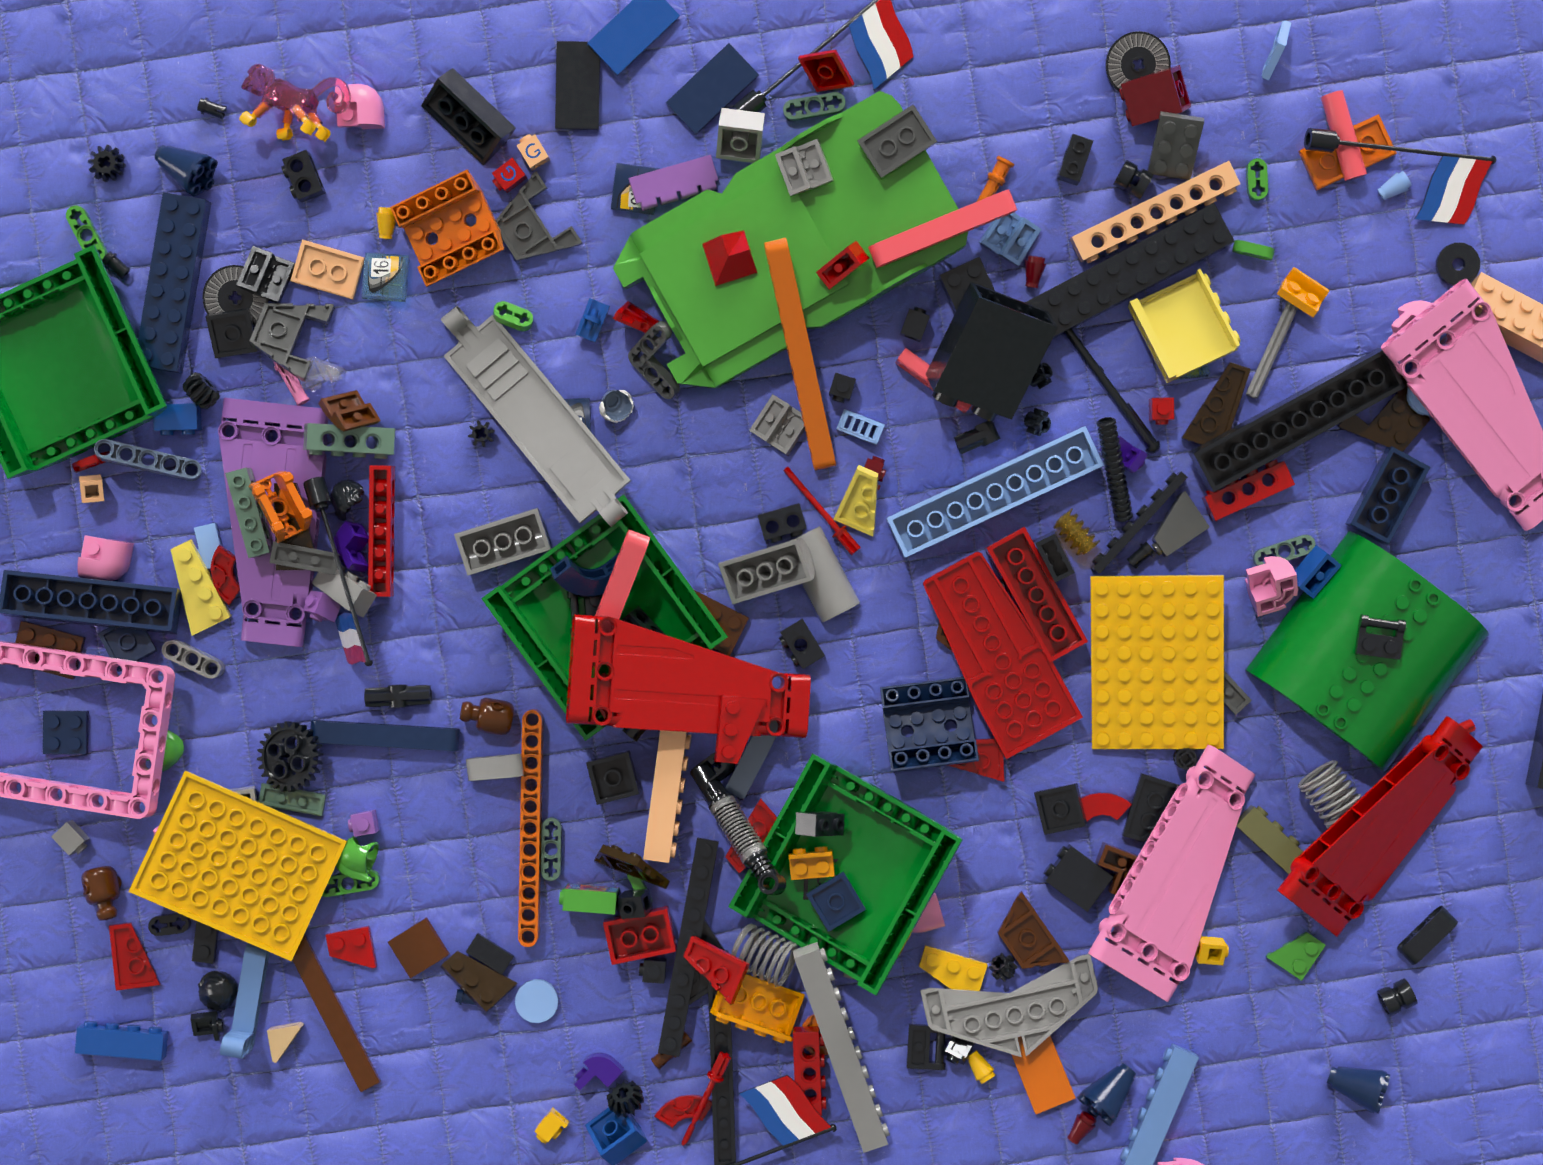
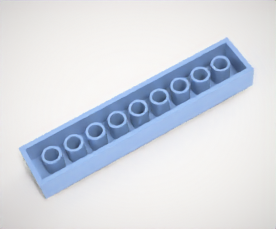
[886,426,1104,558]

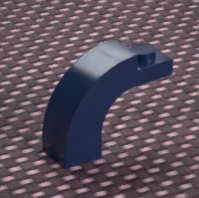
[550,553,619,596]

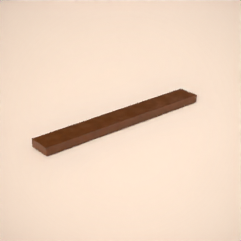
[292,933,381,1092]

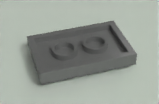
[857,104,937,179]
[1147,111,1204,180]

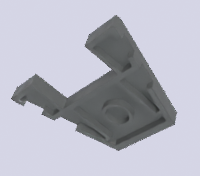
[496,171,583,261]
[249,303,334,382]

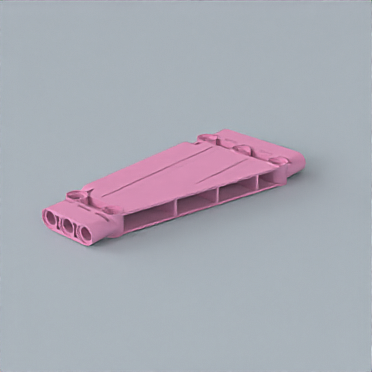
[1381,279,1543,531]
[1088,745,1256,1002]

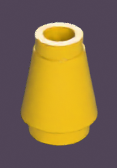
[376,207,396,239]
[967,1051,995,1084]

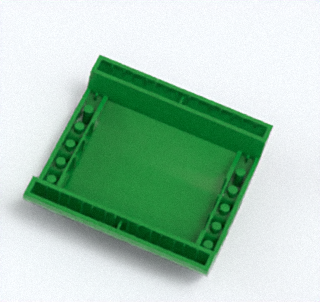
[0,245,167,479]
[481,494,728,741]
[1245,531,1489,773]
[728,753,963,996]

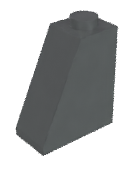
[1152,491,1210,557]

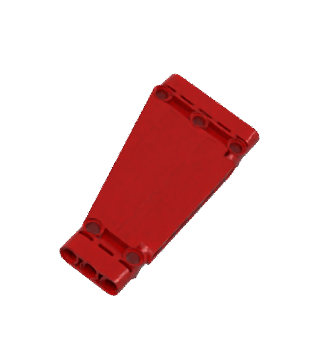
[566,614,811,738]
[1277,716,1483,937]

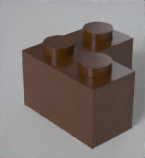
[1095,842,1138,895]

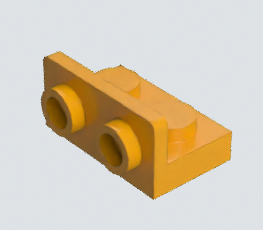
[1277,267,1329,318]
[788,846,835,880]

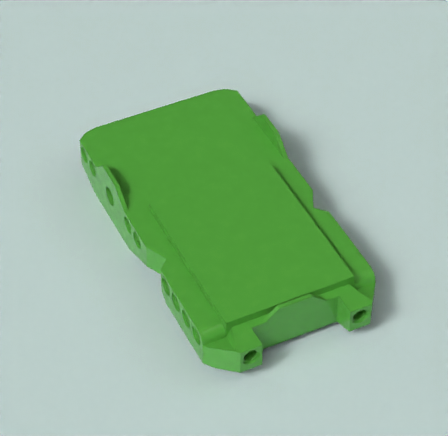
[613,91,968,389]

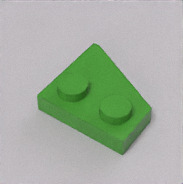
[1266,932,1326,981]

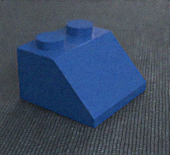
[585,1107,648,1165]

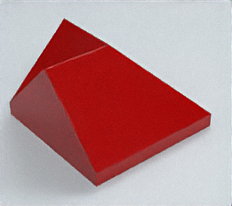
[798,50,855,92]
[702,230,757,286]

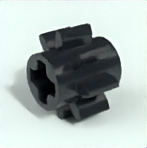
[1029,363,1053,389]
[1024,408,1051,436]
[468,420,495,447]
[989,953,1018,982]

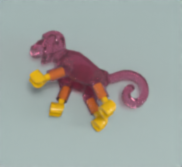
[239,64,351,142]

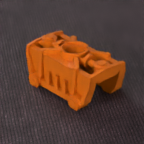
[248,471,313,543]

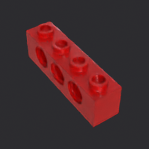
[1202,459,1295,521]
[793,1026,826,1116]

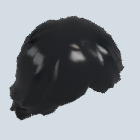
[330,480,364,521]
[198,971,238,1012]

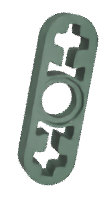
[783,92,845,121]
[1253,535,1316,566]
[541,817,562,881]

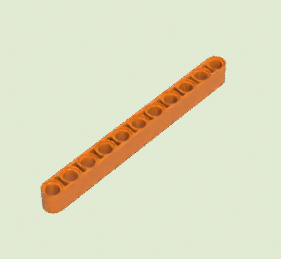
[764,238,836,471]
[518,709,544,947]

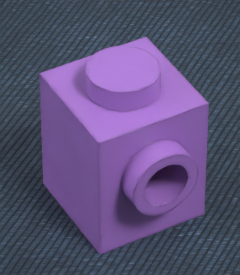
[303,591,341,622]
[348,809,379,837]

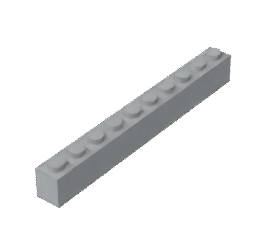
[793,942,890,1153]

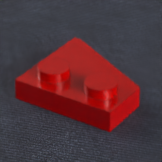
[613,301,660,335]
[325,926,377,968]

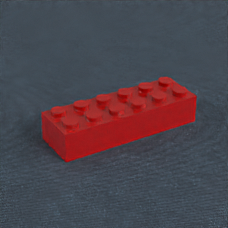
[985,527,1088,663]

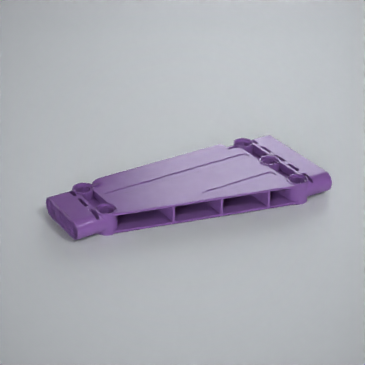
[218,398,329,647]

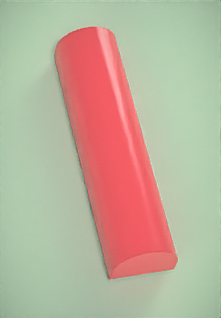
[1321,90,1367,181]
[895,348,971,413]

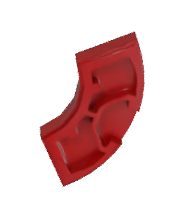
[211,544,240,605]
[1081,793,1132,821]
[654,1095,712,1128]

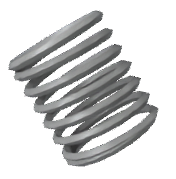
[1298,760,1361,829]
[731,923,798,987]

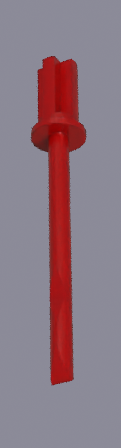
[783,467,861,555]
[682,1052,731,1146]

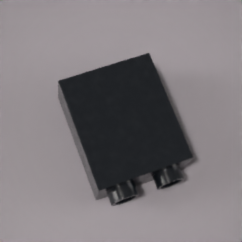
[926,282,1058,421]

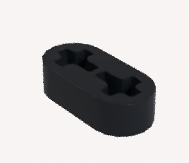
[148,913,191,936]

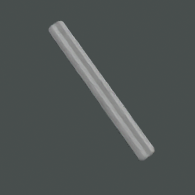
[1246,301,1298,399]

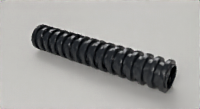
[1096,417,1133,522]

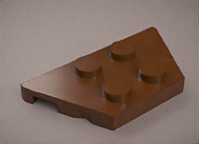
[997,891,1069,969]

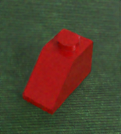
[816,241,870,290]

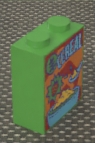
[559,883,619,915]

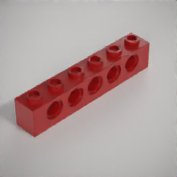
[368,465,395,597]

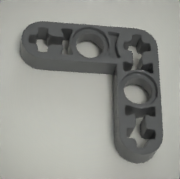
[628,321,680,399]

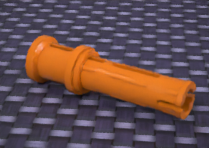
[976,156,1014,202]

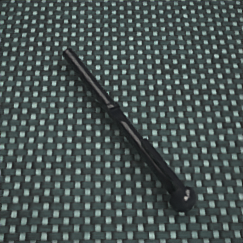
[1065,329,1160,454]

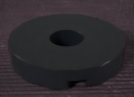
[1436,243,1480,286]

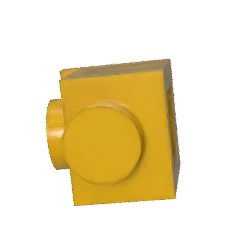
[1194,935,1229,965]
[534,1107,569,1144]

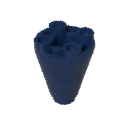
[155,145,218,196]
[1077,1063,1136,1126]
[1327,1066,1390,1114]

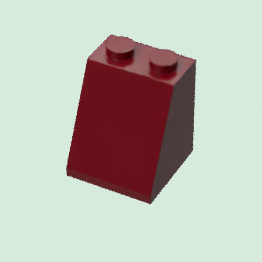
[1120,65,1191,127]

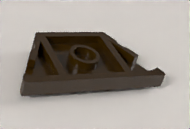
[594,844,670,889]

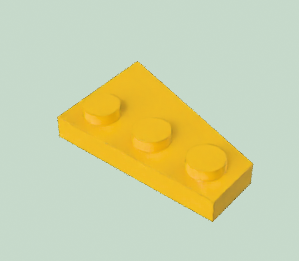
[919,945,987,991]

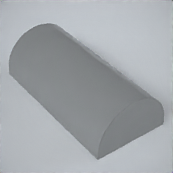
[454,508,551,575]
[796,526,860,623]
[718,538,815,604]

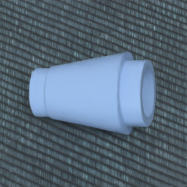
[1377,171,1412,200]

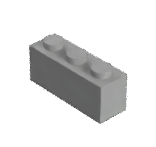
[312,565,377,618]

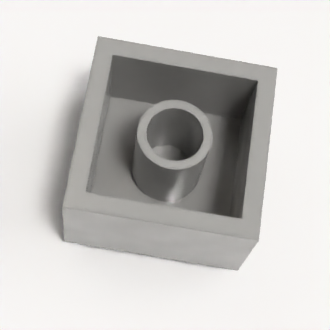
[716,108,765,163]

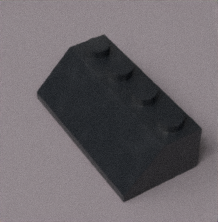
[421,68,516,165]

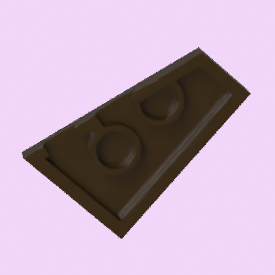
[441,951,517,1014]

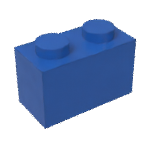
[153,403,202,436]
[1295,545,1342,599]

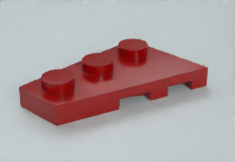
[714,695,766,764]
[725,798,777,873]
[109,922,160,991]

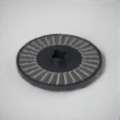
[1105,31,1171,92]
[202,265,269,325]

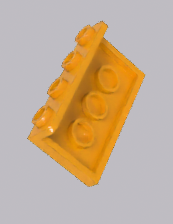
[710,974,805,1044]

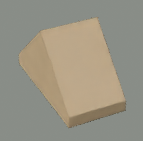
[267,1022,304,1063]

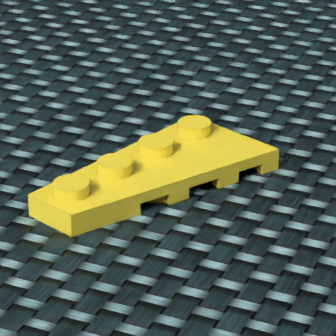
[170,539,232,636]

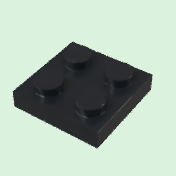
[205,308,258,358]
[1034,783,1088,835]

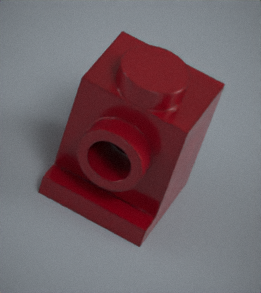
[864,456,886,491]

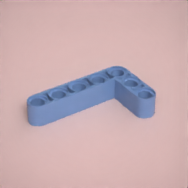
[220,943,270,1059]

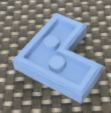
[1261,20,1291,80]
[194,523,222,570]

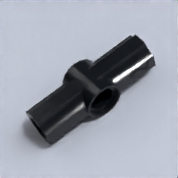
[364,685,432,707]

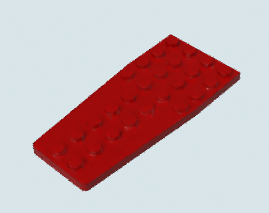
[923,552,1083,759]

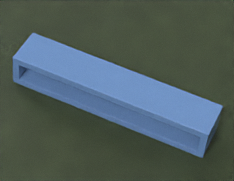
[1120,1043,1199,1165]

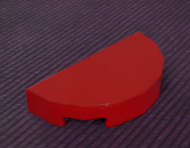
[72,451,110,473]

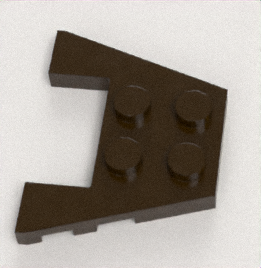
[1337,374,1430,452]

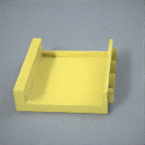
[1128,269,1241,383]

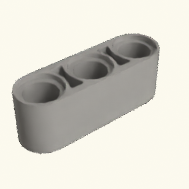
[162,640,225,679]
[466,754,524,781]

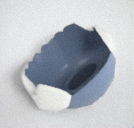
[599,390,634,423]

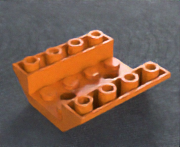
[390,170,504,287]

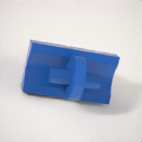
[575,298,610,343]

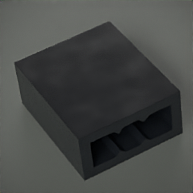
[1035,530,1075,583]
[1043,844,1113,912]

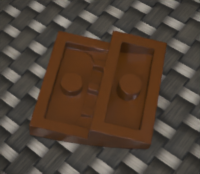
[318,390,381,432]
[388,917,450,979]

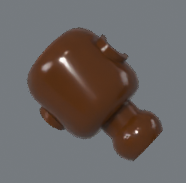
[459,698,514,735]
[81,866,121,921]

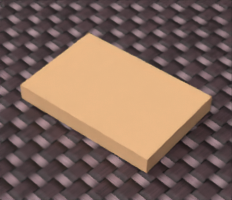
[290,240,366,300]

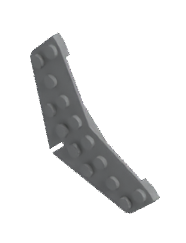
[920,954,1098,1057]

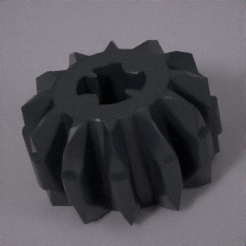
[88,145,126,182]
[183,372,220,409]
[606,1079,644,1118]

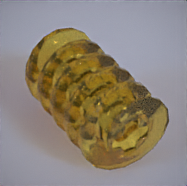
[1053,508,1100,556]

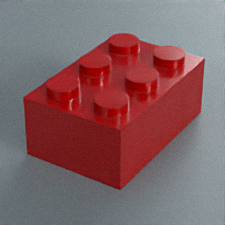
[603,906,677,965]

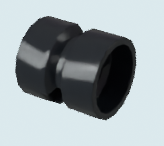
[1113,160,1154,199]
[1377,978,1418,1017]

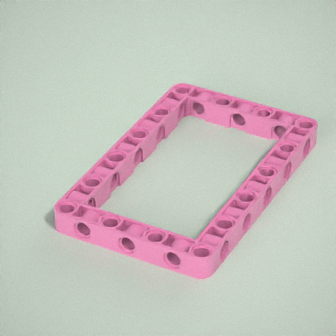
[0,641,175,819]

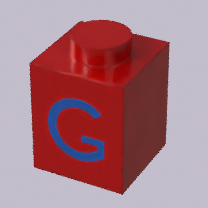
[492,157,527,193]

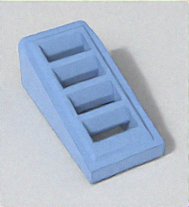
[836,409,885,445]

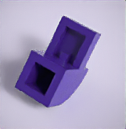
[1100,435,1148,474]
[332,521,369,573]
[574,1053,624,1090]

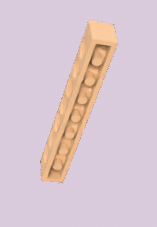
[1070,161,1240,264]

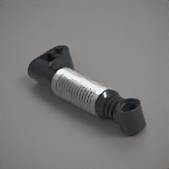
[690,753,786,895]

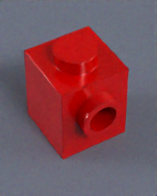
[1149,398,1174,425]

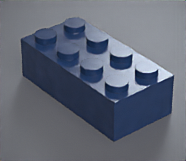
[1345,446,1431,545]

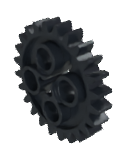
[257,721,323,792]

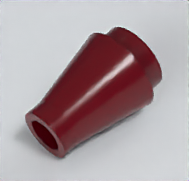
[1025,255,1046,288]
[1067,1111,1097,1145]

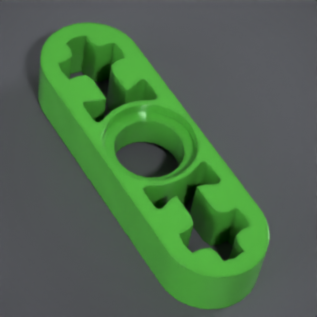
[66,205,108,260]
[322,869,380,897]

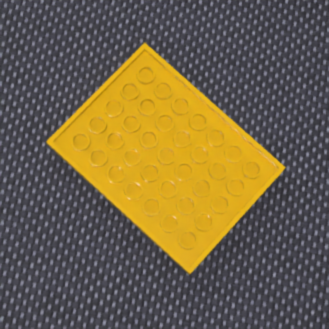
[1091,575,1224,749]
[128,770,347,961]

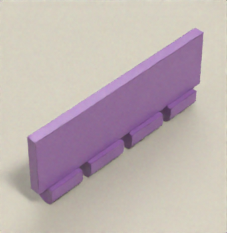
[628,155,719,211]

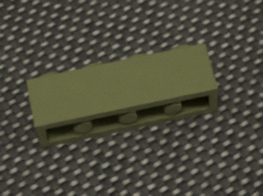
[1236,805,1303,875]

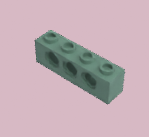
[303,423,395,459]
[225,467,273,558]

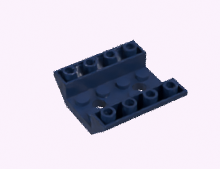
[880,677,979,772]

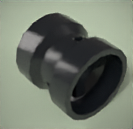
[1173,748,1197,770]

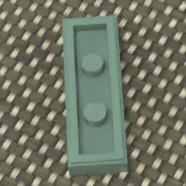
[258,783,327,816]

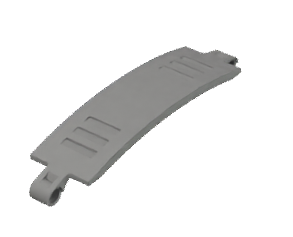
[441,306,631,527]

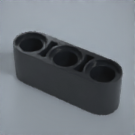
[1397,906,1458,965]

